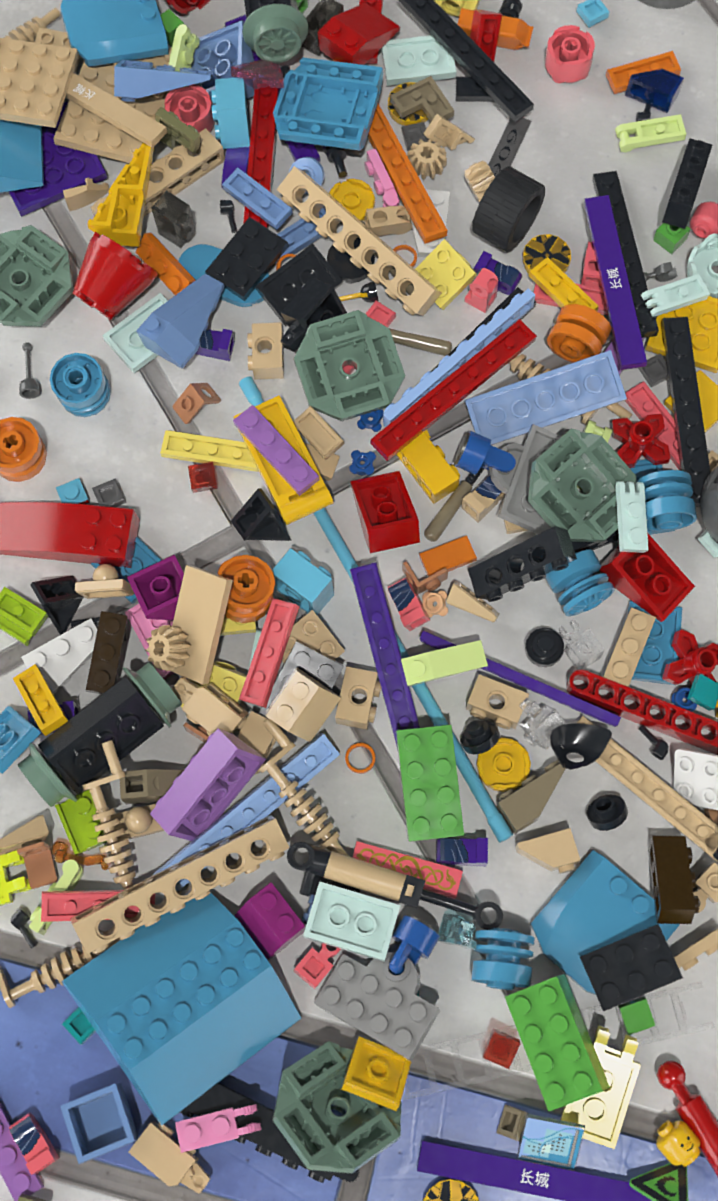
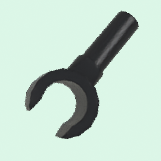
[636,99,653,122]
[220,200,237,233]
[639,725,669,760]
[11,910,37,949]

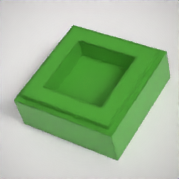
[618,996,656,1035]

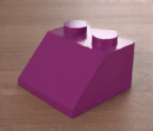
[127,555,184,621]
[234,882,306,961]

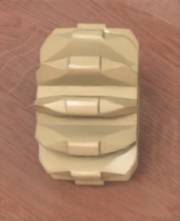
[407,138,447,181]
[464,161,495,203]
[145,625,191,671]

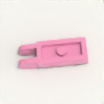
[364,149,399,207]
[175,1104,262,1153]

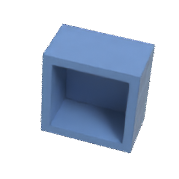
[60,1083,139,1164]

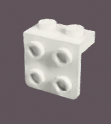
[674,748,718,810]

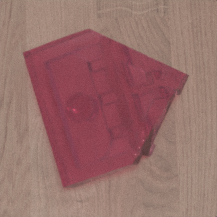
[231,60,284,89]

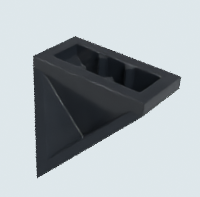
[231,488,292,541]
[30,575,84,635]

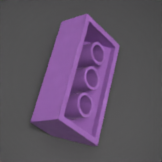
[150,728,266,841]

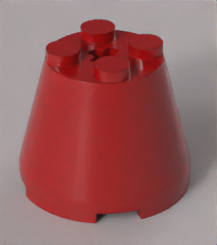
[72,232,158,320]

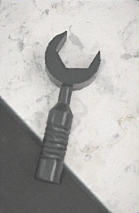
[643,262,677,282]

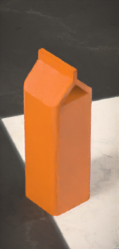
[457,8,534,50]

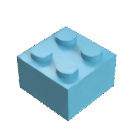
[211,77,250,149]
[272,548,334,615]

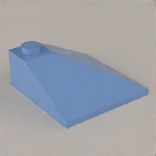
[187,20,256,102]

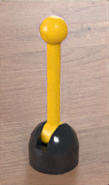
[339,282,379,302]

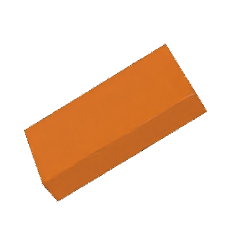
[419,535,477,577]

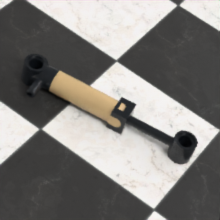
[287,842,503,930]

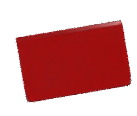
[470,9,502,62]

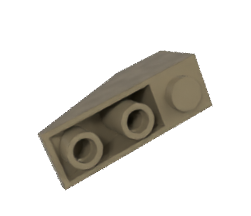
[496,760,566,835]
[120,769,184,805]

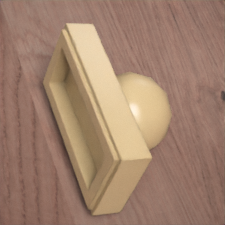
[293,406,345,460]
[75,564,134,599]
[110,804,165,840]

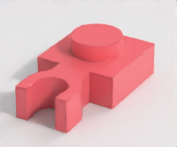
[293,943,341,989]

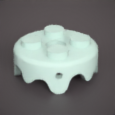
[687,234,718,298]

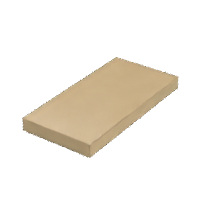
[171,565,233,684]

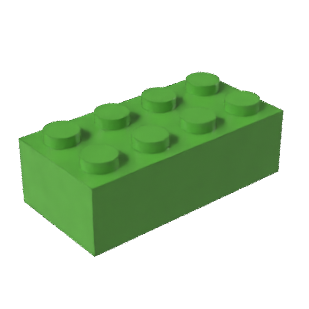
[396,725,464,842]
[505,974,610,1111]

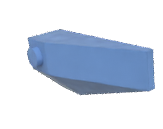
[114,60,213,102]
[136,274,225,369]

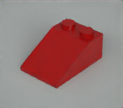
[318,3,400,65]
[350,471,420,553]
[599,532,695,622]

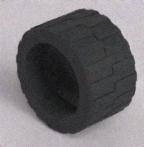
[472,166,545,252]

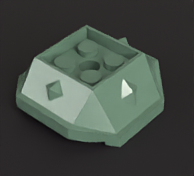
[0,225,74,326]
[294,310,405,421]
[528,428,637,542]
[273,1041,402,1173]

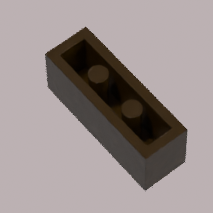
[86,611,128,694]
[649,835,699,924]

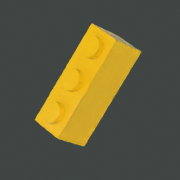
[396,430,460,504]

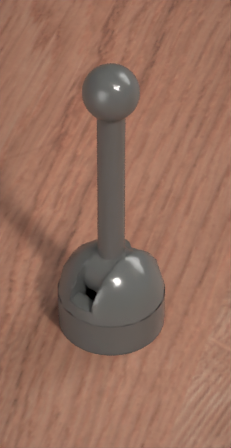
[19,342,40,399]

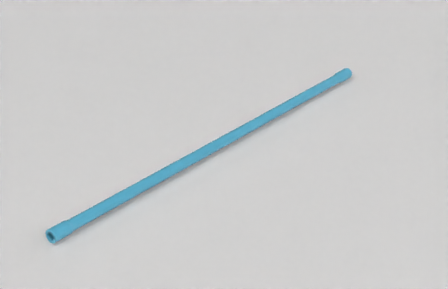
[239,376,513,843]

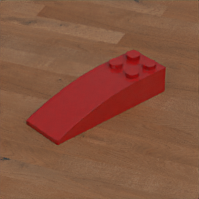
[0,502,140,568]

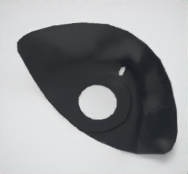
[550,723,612,770]

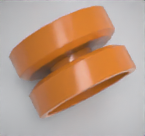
[547,304,612,363]
[0,417,47,482]
[217,555,275,623]

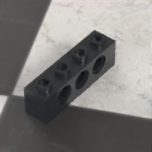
[662,138,713,229]
[468,526,577,602]

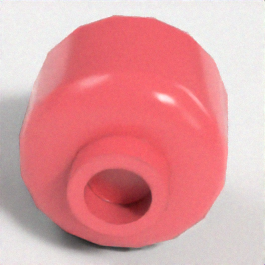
[690,201,718,238]

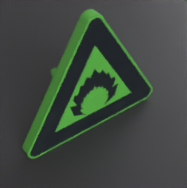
[629,1163,688,1201]

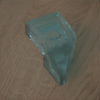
[438,914,477,949]

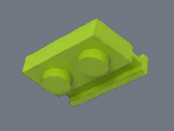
[0,587,48,646]
[55,790,107,856]

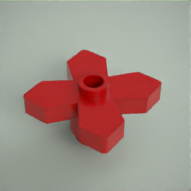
[611,414,670,468]
[662,630,718,686]

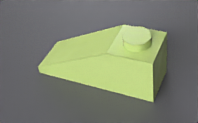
[401,640,488,686]

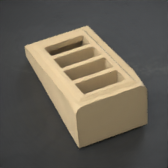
[446,581,500,622]
[0,815,49,855]

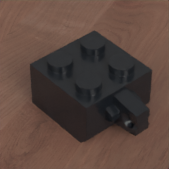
[280,277,347,351]

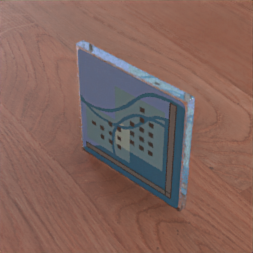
[517,1114,585,1171]

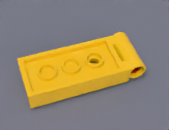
[233,395,334,525]

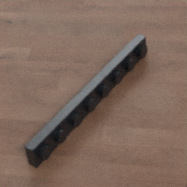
[398,0,534,122]
[592,171,659,338]
[661,317,711,507]

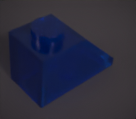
[625,69,684,113]

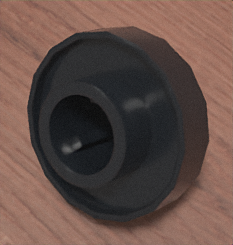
[525,628,565,667]
[460,720,500,755]
[586,794,628,831]

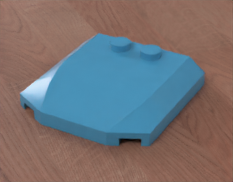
[60,0,168,67]
[273,57,383,150]
[530,850,680,995]

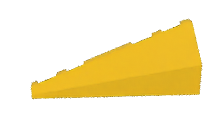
[87,143,154,247]

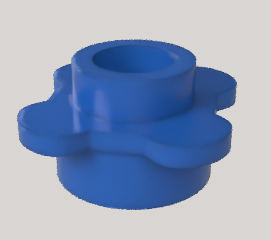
[357,409,384,432]
[349,450,376,475]

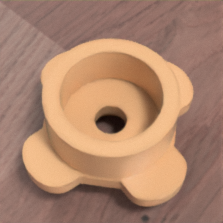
[422,591,448,618]

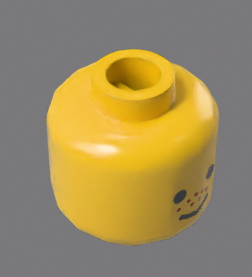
[656,1120,700,1167]

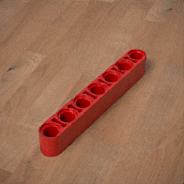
[567,670,718,755]

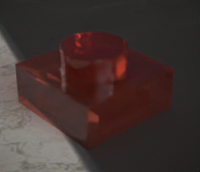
[188,462,218,493]
[482,1028,521,1069]

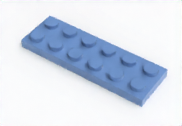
[465,350,627,445]

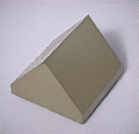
[496,1104,529,1142]

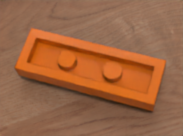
[606,51,681,94]
[135,232,196,295]

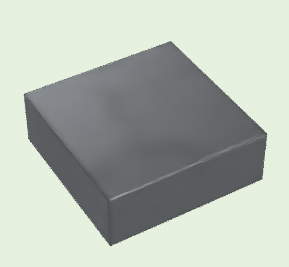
[401,122,429,151]
[638,353,669,388]
[92,478,126,507]

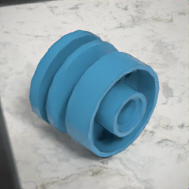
[50,353,111,417]
[637,470,697,532]
[545,550,615,617]
[471,928,535,990]

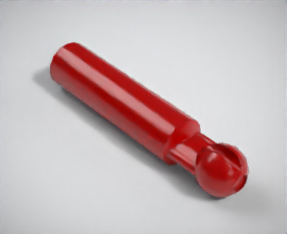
[657,1061,718,1177]

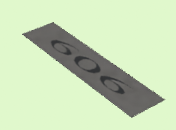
[488,117,532,177]

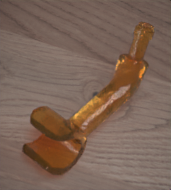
[51,841,108,870]

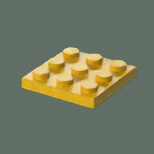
[645,296,718,373]

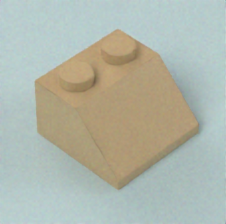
[266,668,341,742]

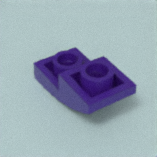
[221,147,250,188]

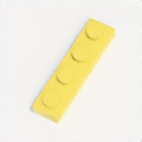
[160,430,259,472]

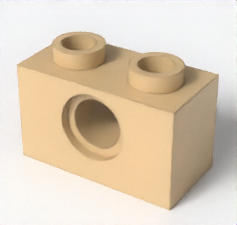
[247,322,284,380]
[335,666,381,730]
[466,674,529,730]

